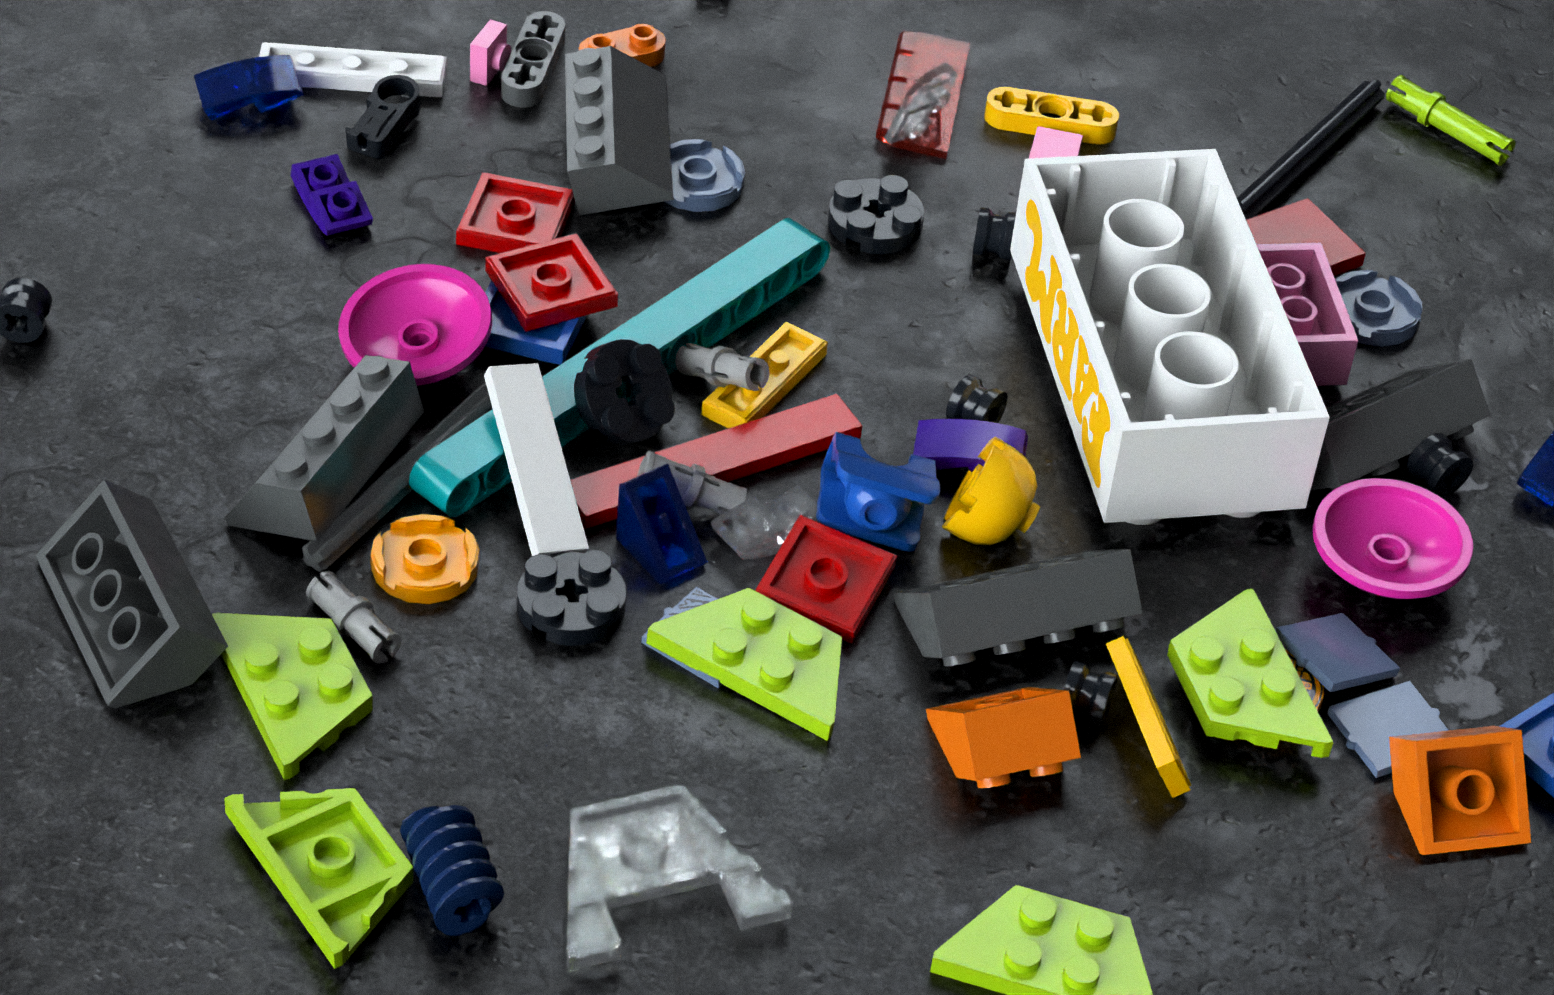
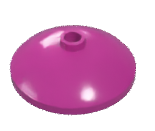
[338,264,492,386]
[1313,478,1473,599]

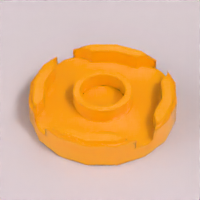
[371,514,479,604]

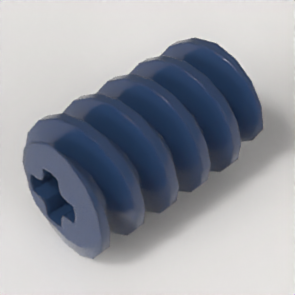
[400,805,505,936]

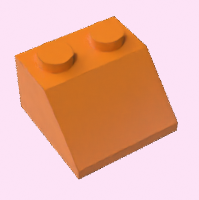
[926,687,1081,788]
[1389,726,1531,855]

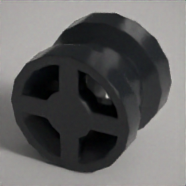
[973,207,1016,261]
[0,278,53,343]
[946,374,1008,423]
[1407,433,1473,498]
[1063,661,1118,727]

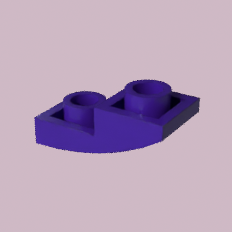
[291,154,373,236]
[913,419,1028,472]

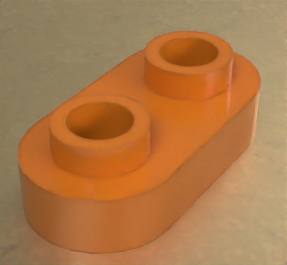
[579,24,666,67]

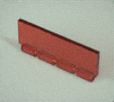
[876,31,970,159]

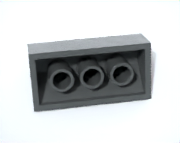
[565,46,674,216]
[225,355,424,541]
[1311,359,1491,491]
[35,479,228,709]
[893,549,1143,666]

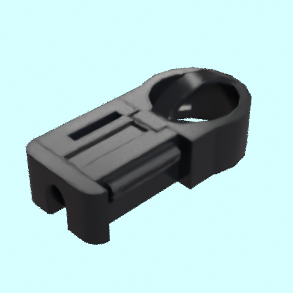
[345,75,421,159]

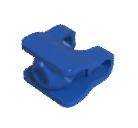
[816,432,940,552]

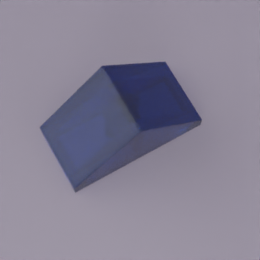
[616,463,708,584]

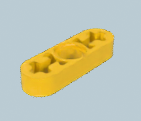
[984,87,1119,145]

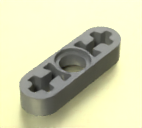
[501,11,566,108]

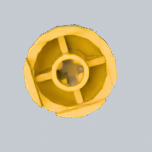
[942,437,1040,545]

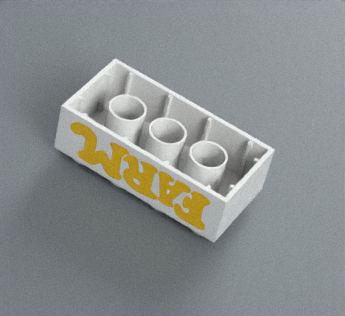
[1010,149,1330,525]

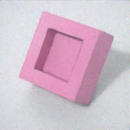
[470,19,511,86]

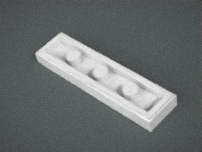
[256,42,447,97]
[484,363,589,556]

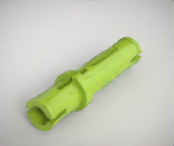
[1386,74,1516,166]

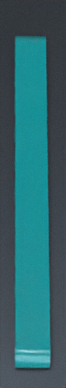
[409,218,830,517]

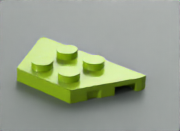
[646,588,842,741]
[1167,589,1333,758]
[212,613,373,780]
[224,788,413,969]
[930,885,1153,995]

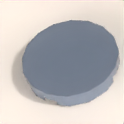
[664,139,745,212]
[1335,270,1422,347]

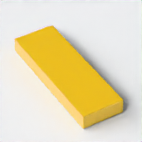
[701,322,828,429]
[1106,636,1192,798]

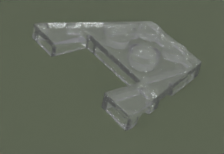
[566,784,793,972]

